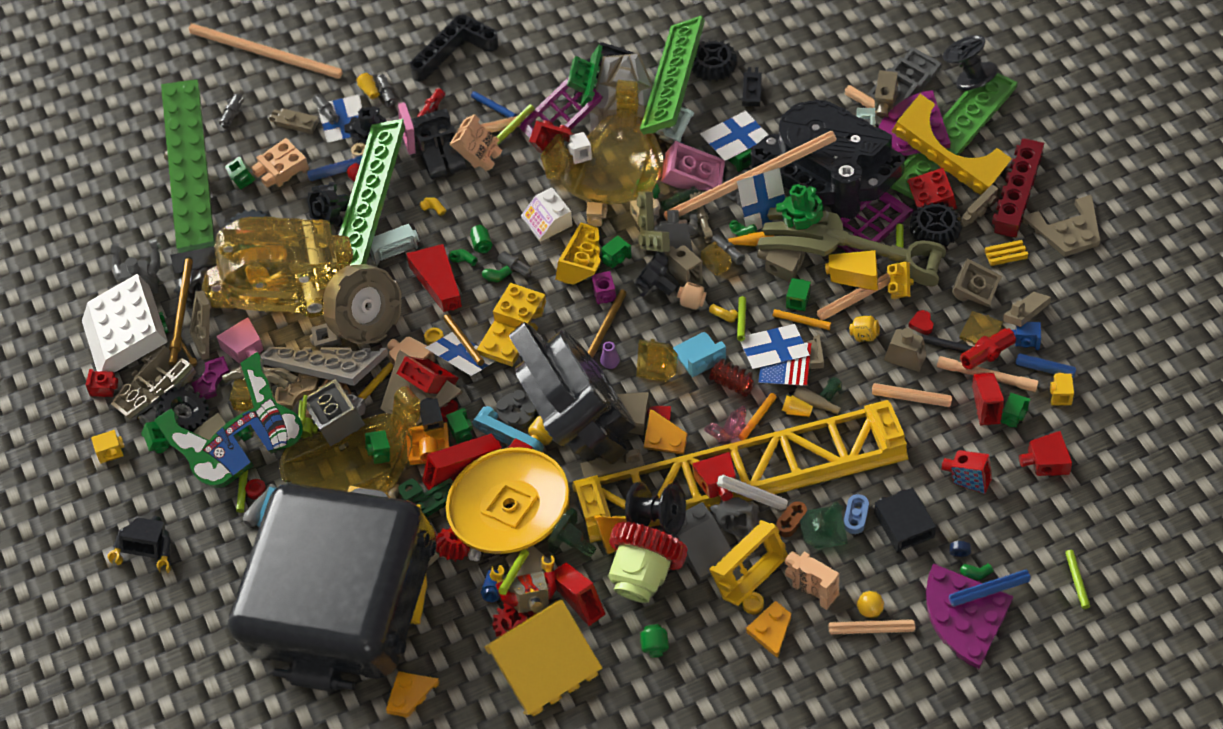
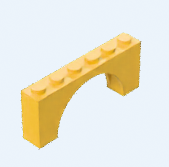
[891,94,1012,195]

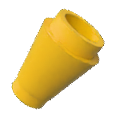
[357,73,379,100]
[782,395,813,417]

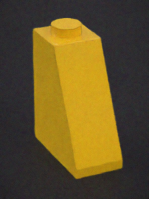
[825,250,878,291]

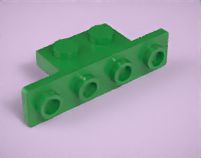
[567,45,603,107]

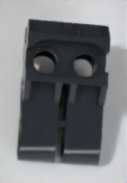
[411,108,466,180]

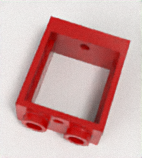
[396,356,459,394]

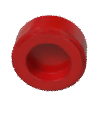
[245,479,267,500]

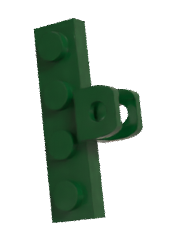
[398,477,453,517]

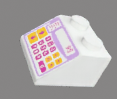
[521,188,573,242]

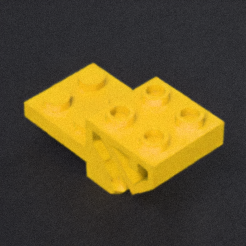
[477,283,546,367]

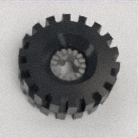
[155,387,209,433]

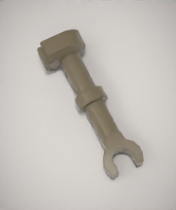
[690,192,713,244]

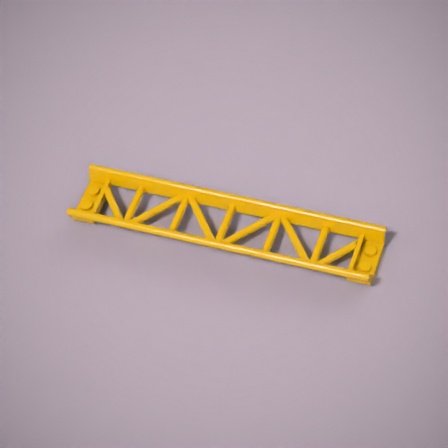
[572,400,908,543]

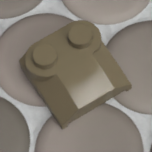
[952,259,1002,307]

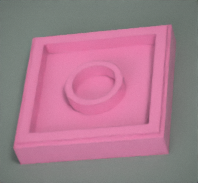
[398,103,416,155]

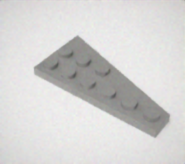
[260,347,389,385]

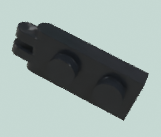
[742,67,762,107]

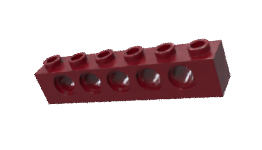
[992,138,1045,238]

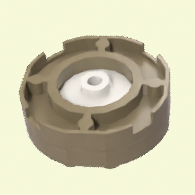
[323,264,401,345]

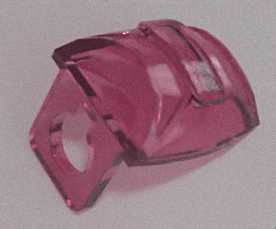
[704,406,747,442]

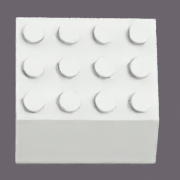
[82,274,168,372]

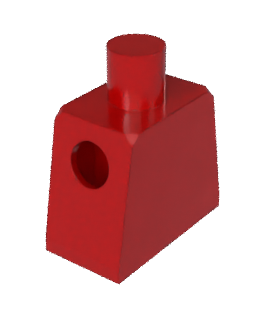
[1019,431,1072,476]
[692,452,736,501]

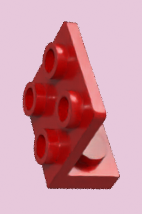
[529,120,574,154]
[907,168,957,210]

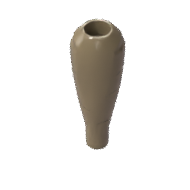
[793,387,841,415]

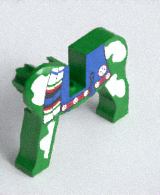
[154,352,303,488]

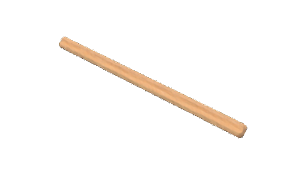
[188,24,343,79]
[664,131,837,221]

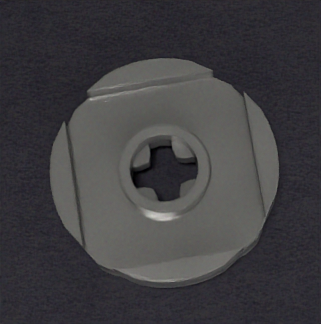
[496,390,537,429]

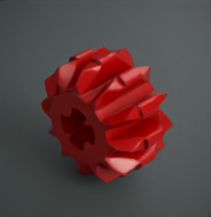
[436,527,470,562]

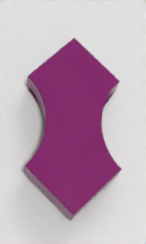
[192,356,230,399]

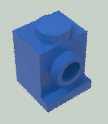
[1012,322,1041,350]

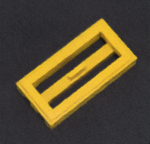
[985,240,1028,266]

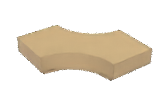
[274,373,320,409]

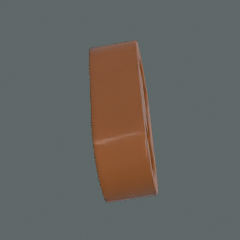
[776,501,807,537]

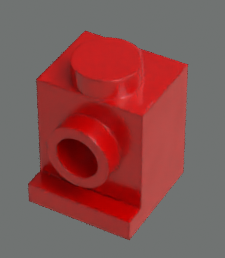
[85,369,119,397]

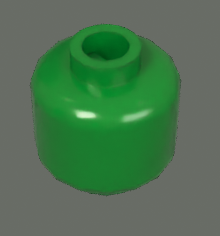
[640,624,669,658]

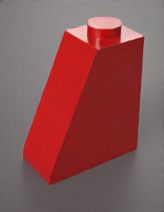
[972,372,1004,426]
[553,562,606,626]

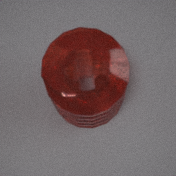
[709,358,754,397]

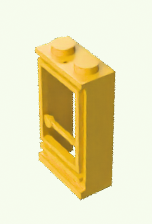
[709,520,788,606]

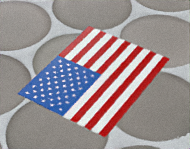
[758,343,812,385]

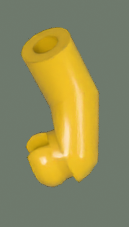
[420,197,447,216]
[709,304,738,323]

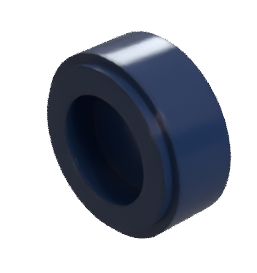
[949,541,971,557]

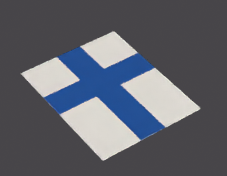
[317,95,362,143]
[700,111,768,161]
[737,168,785,230]
[740,324,810,369]
[425,332,495,376]

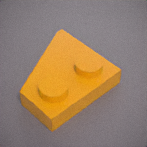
[746,601,791,658]

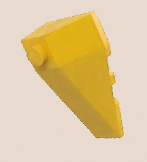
[555,223,601,285]

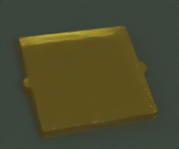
[959,311,1003,346]

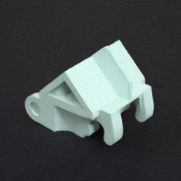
[655,107,694,144]

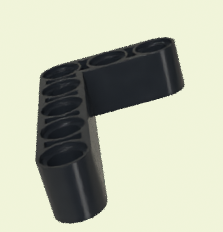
[410,15,499,81]

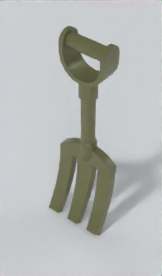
[757,207,946,287]

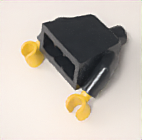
[107,516,171,573]

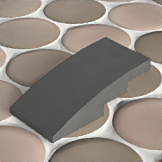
[868,47,942,106]

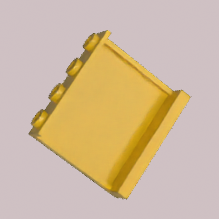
[484,600,602,716]

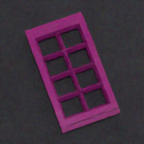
[519,77,603,153]
[838,192,913,253]

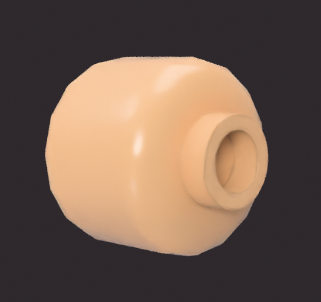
[677,282,707,310]

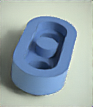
[844,494,869,534]

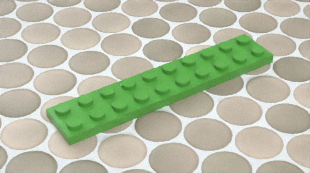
[640,15,705,135]
[890,73,1018,200]
[161,79,215,248]
[328,119,405,275]

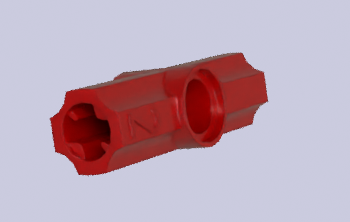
[960,328,1016,370]

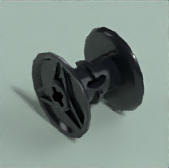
[943,35,998,90]
[625,482,686,536]

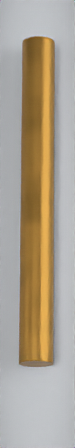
[443,314,485,366]

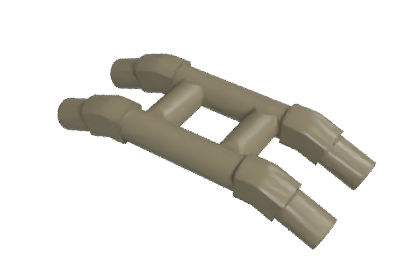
[222,366,298,389]

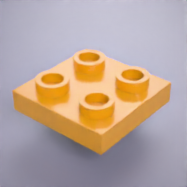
[407,423,450,465]

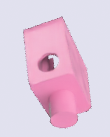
[216,317,263,364]

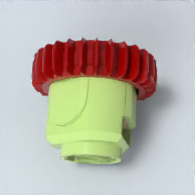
[608,522,688,603]

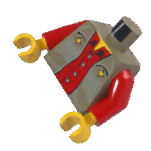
[490,555,556,613]

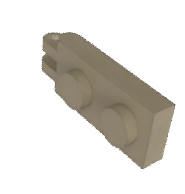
[269,109,319,134]
[961,184,998,227]

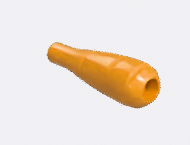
[728,231,774,246]

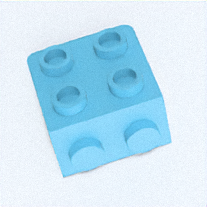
[673,332,726,378]

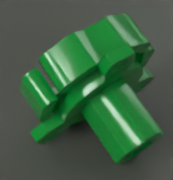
[776,184,824,230]

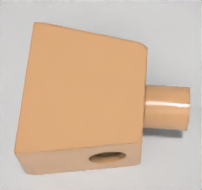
[387,337,435,365]

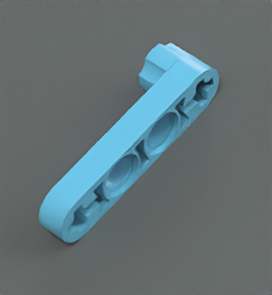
[472,406,544,452]

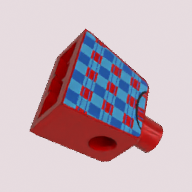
[941,450,992,494]

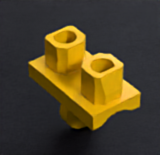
[887,261,914,300]

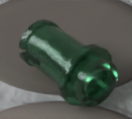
[819,377,842,402]

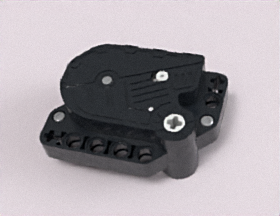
[751,100,905,220]
[509,322,637,465]

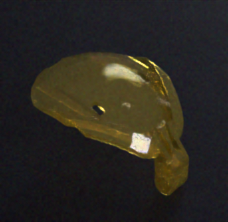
[561,80,664,205]
[280,386,421,493]

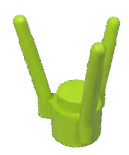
[298,395,318,438]

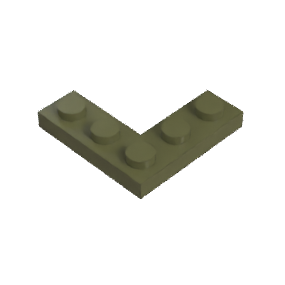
[637,192,670,252]

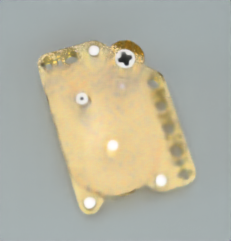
[201,217,353,318]

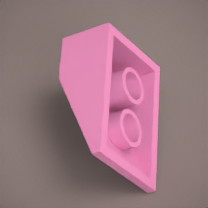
[661,141,725,191]

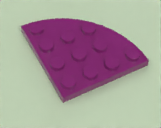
[878,90,951,156]
[926,563,1014,669]

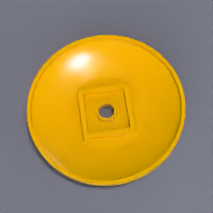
[446,447,570,554]

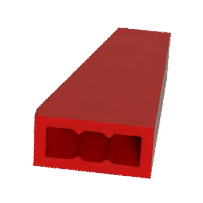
[406,244,462,312]
[422,433,502,490]

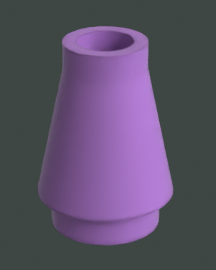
[600,341,620,369]

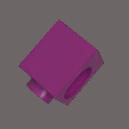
[591,271,616,305]

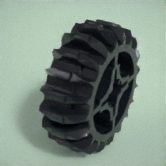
[691,39,737,82]
[910,202,962,247]

